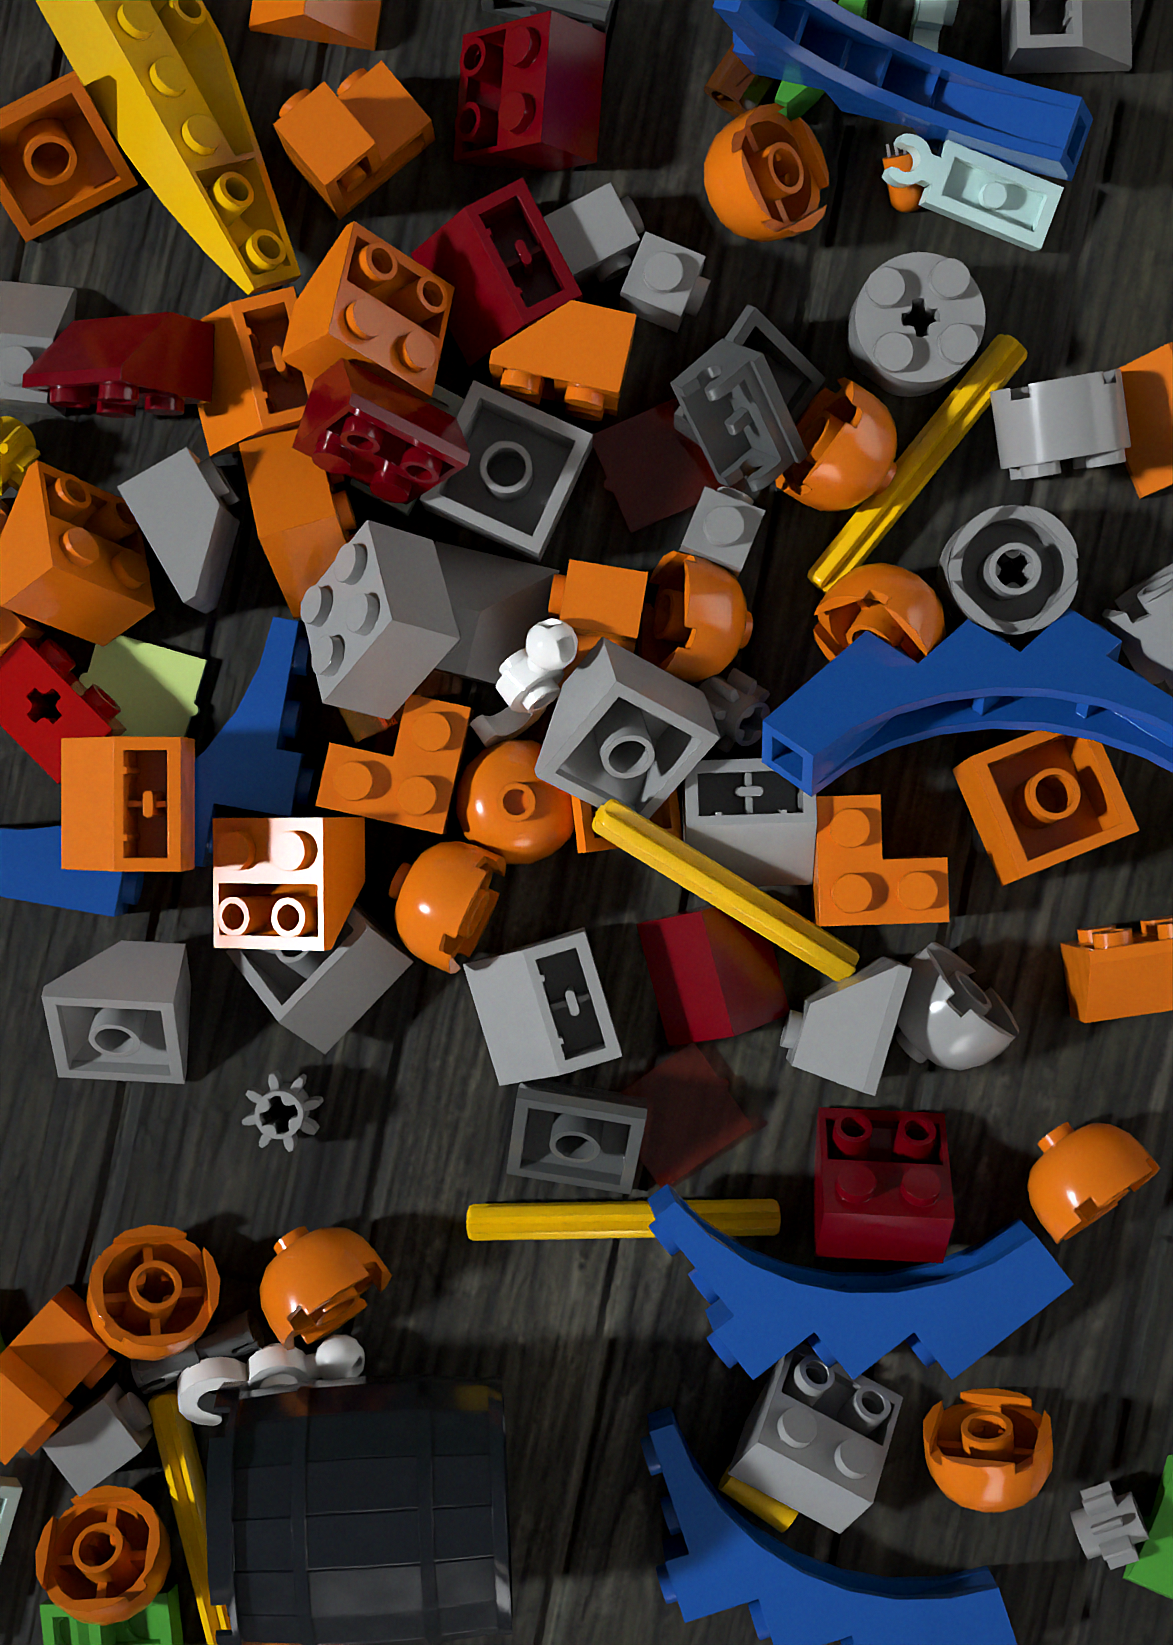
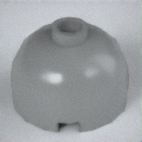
[896,942,1019,1071]

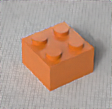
[952,731,1140,887]

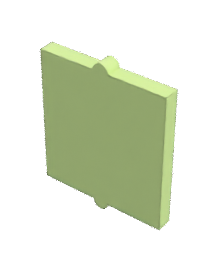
[79,635,208,737]

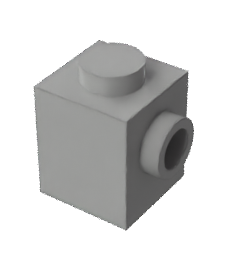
[543,182,645,287]
[619,231,711,333]
[679,486,765,578]
[41,1382,154,1497]

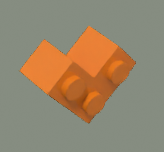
[273,60,436,220]
[239,426,357,619]
[548,559,648,698]
[315,694,474,834]
[810,794,950,927]
[0,1285,117,1465]

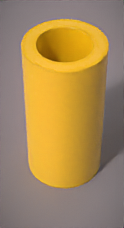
[718,1463,799,1533]

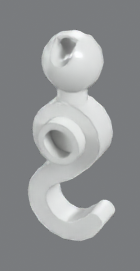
[470,618,578,748]
[177,1334,365,1426]

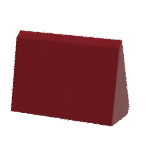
[636,904,790,1046]

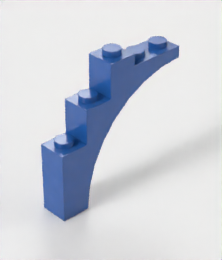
[712,0,1093,182]
[762,608,1173,797]
[0,617,316,917]
[647,1183,1074,1380]
[640,1406,1017,1645]

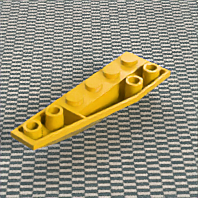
[35,0,301,295]

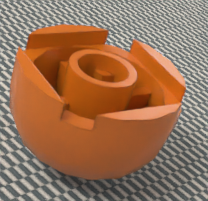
[704,103,829,243]
[775,377,897,512]
[637,550,753,683]
[813,563,946,663]
[455,739,575,864]
[389,841,506,974]
[1027,1122,1161,1244]
[87,1225,220,1361]
[259,1226,392,1350]
[923,1388,1053,1513]
[35,1485,171,1626]

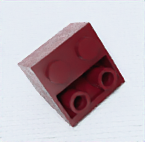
[453,10,606,172]
[411,177,583,369]
[22,312,215,419]
[292,358,471,505]
[813,1107,955,1263]

